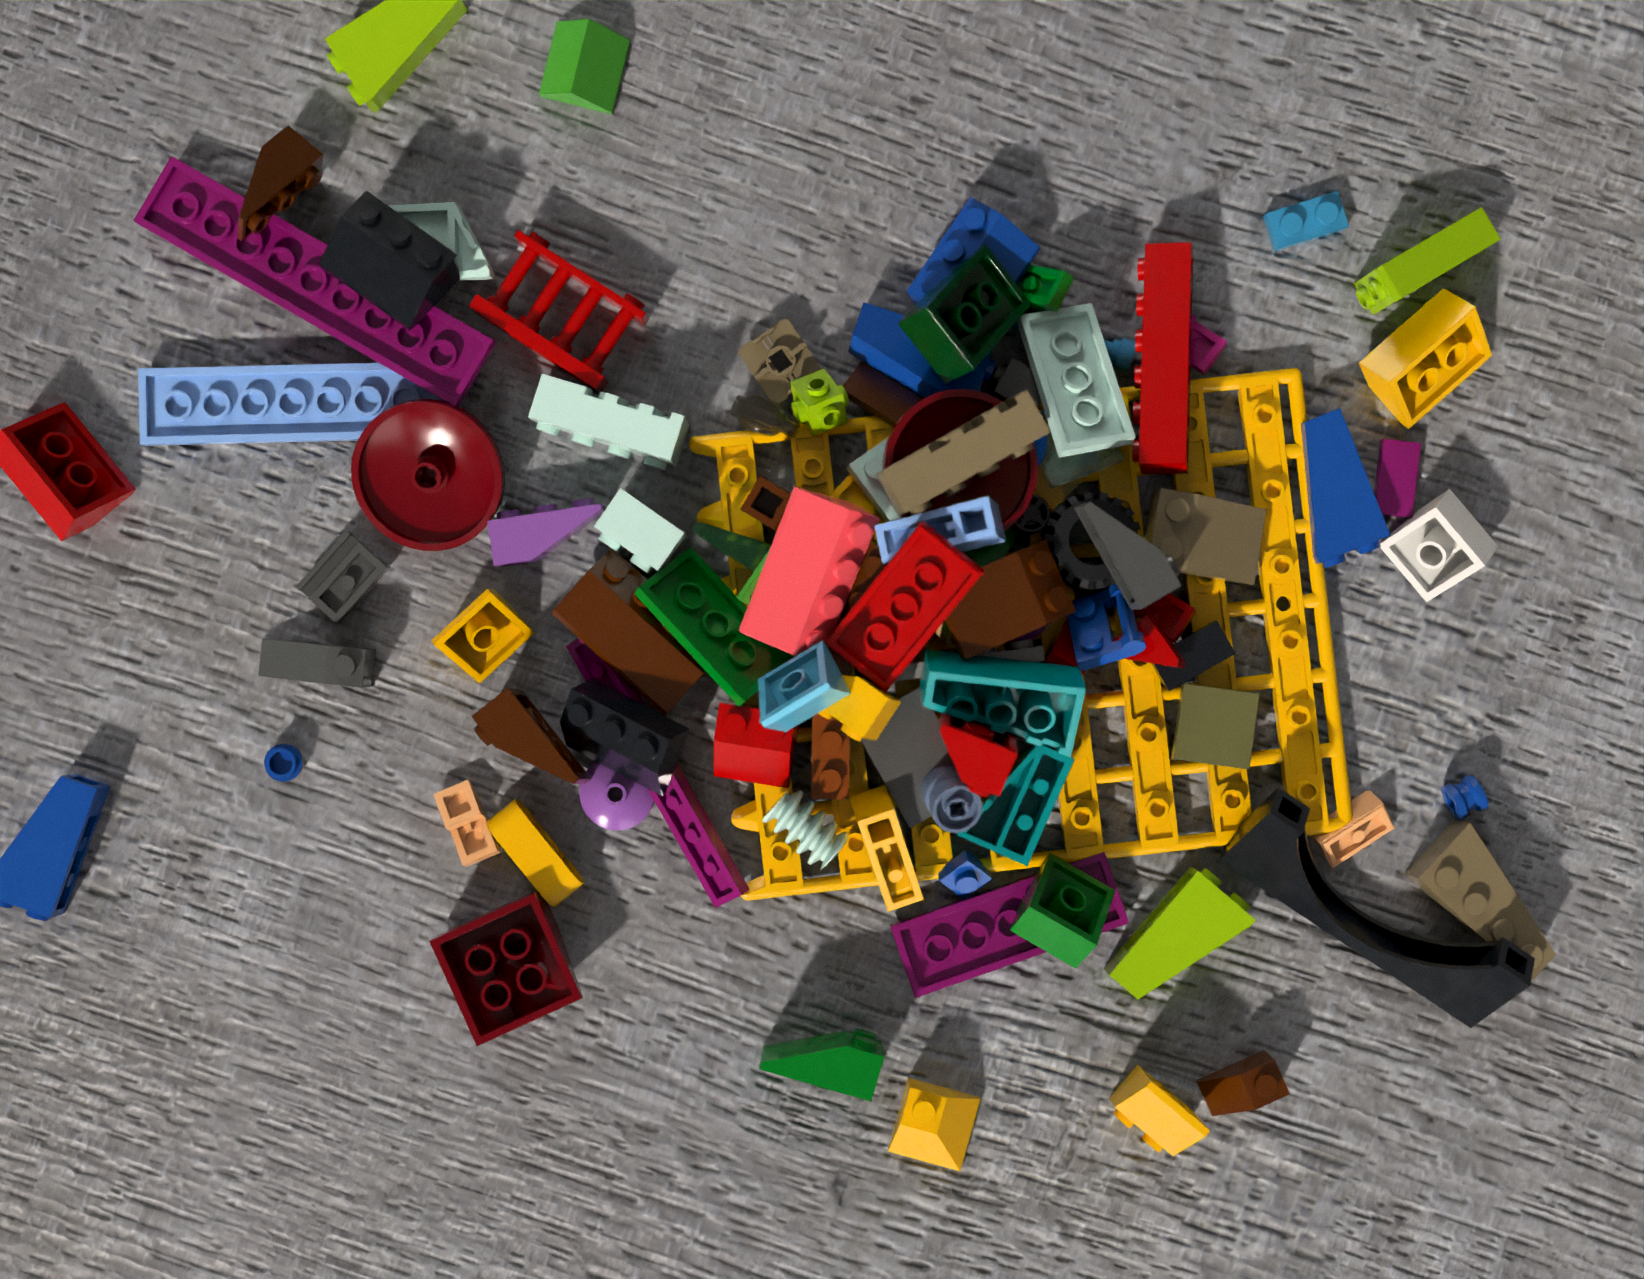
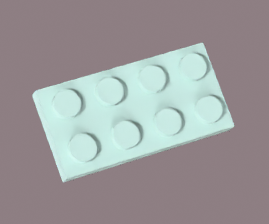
[1017,303,1136,458]

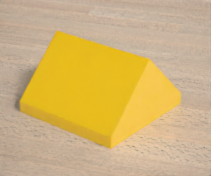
[431,589,535,684]

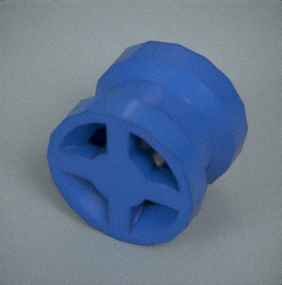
[1441,774,1488,821]

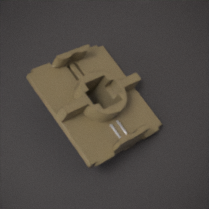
[738,318,822,405]

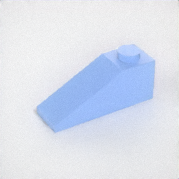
[874,496,1006,565]

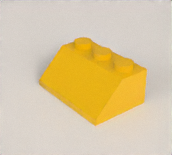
[1359,288,1492,429]

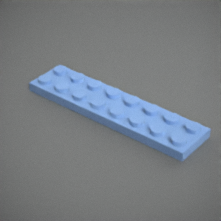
[138,363,444,446]

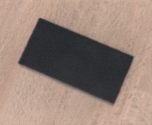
[1151,620,1236,691]

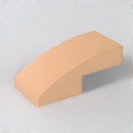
[433,780,501,867]

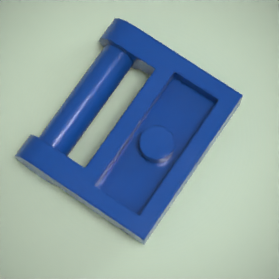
[1067,583,1146,672]

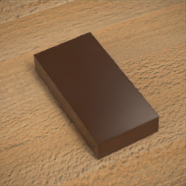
[843,361,923,427]

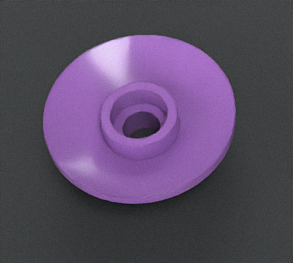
[579,762,654,830]

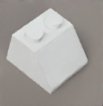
[1380,489,1498,602]

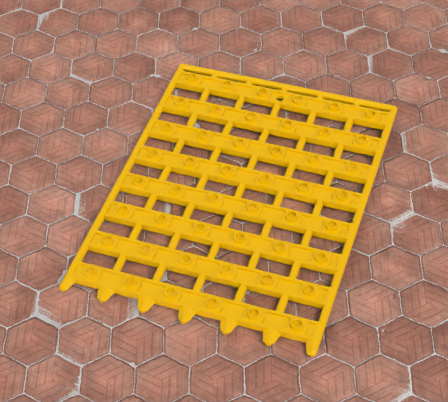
[689,368,1353,901]

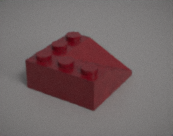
[429,890,583,1046]

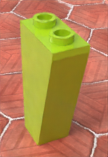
[324,0,467,114]
[1354,207,1501,315]
[1103,866,1256,999]

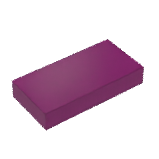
[1374,439,1421,519]

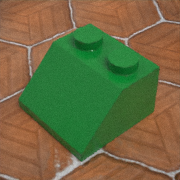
[1010,853,1116,968]

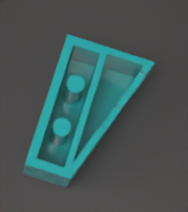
[955,744,1075,866]

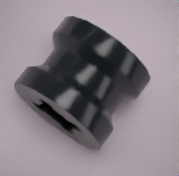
[1013,494,1050,535]

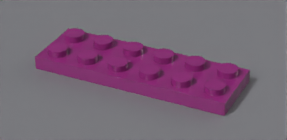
[890,852,1129,998]

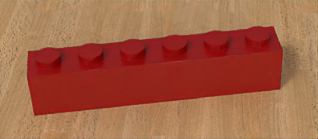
[1132,242,1194,474]

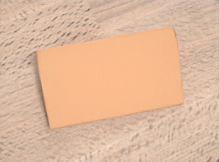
[1310,790,1395,869]

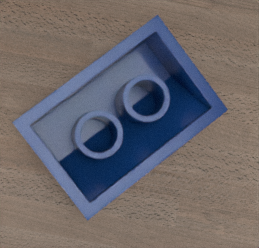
[907,197,1040,305]

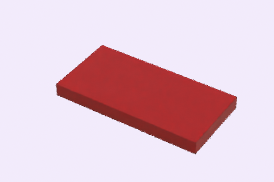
[825,521,985,693]

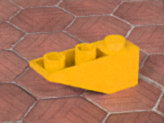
[818,675,901,742]

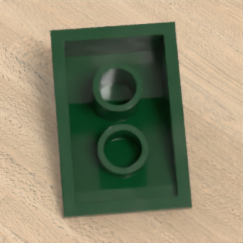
[898,244,1031,384]

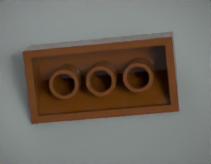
[552,549,707,716]

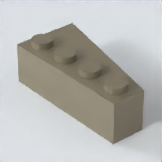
[1405,819,1556,981]

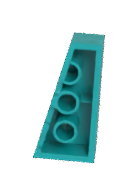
[920,650,1086,757]

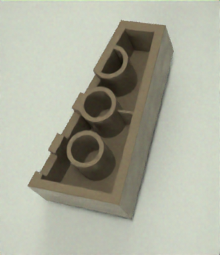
[876,390,1050,516]

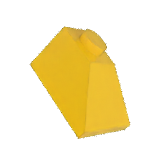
[888,1077,980,1171]

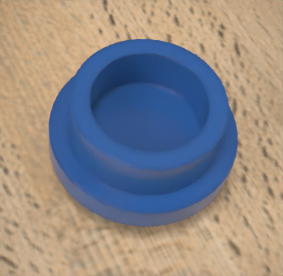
[264,744,304,782]

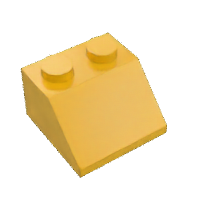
[1109,1064,1210,1156]

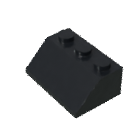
[319,190,460,331]
[560,678,689,796]

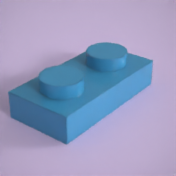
[1263,191,1349,252]

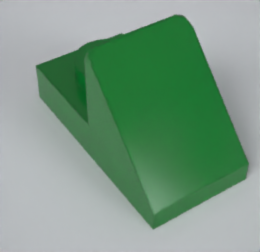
[1017,265,1074,314]

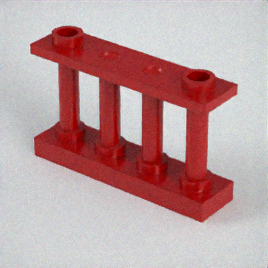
[468,230,649,393]

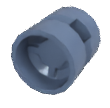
[920,766,982,833]

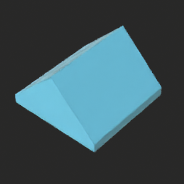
[758,640,851,732]

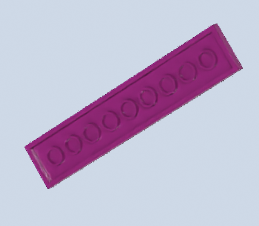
[133,156,496,407]

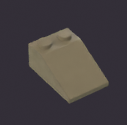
[1145,488,1266,585]

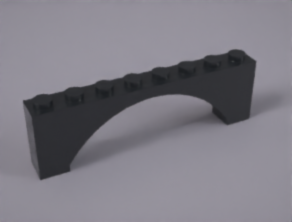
[1219,787,1535,1028]

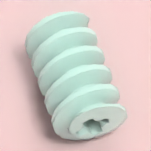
[762,789,849,870]

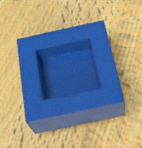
[938,850,992,899]

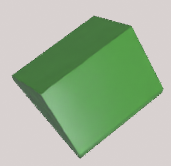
[539,19,630,114]

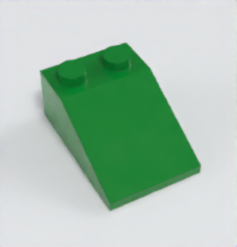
[759,1029,884,1102]

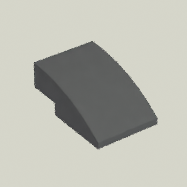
[861,687,955,828]

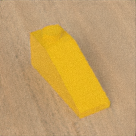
[849,785,924,912]

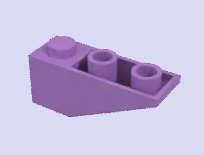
[487,498,605,568]

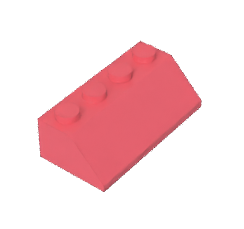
[738,486,880,656]

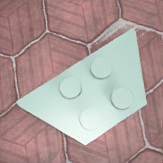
[388,202,494,281]

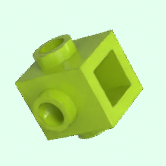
[790,369,849,436]

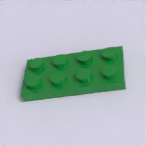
[634,547,794,707]

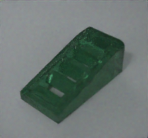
[692,522,771,572]

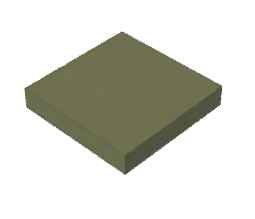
[1171,683,1260,769]

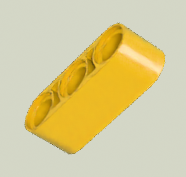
[486,798,584,907]

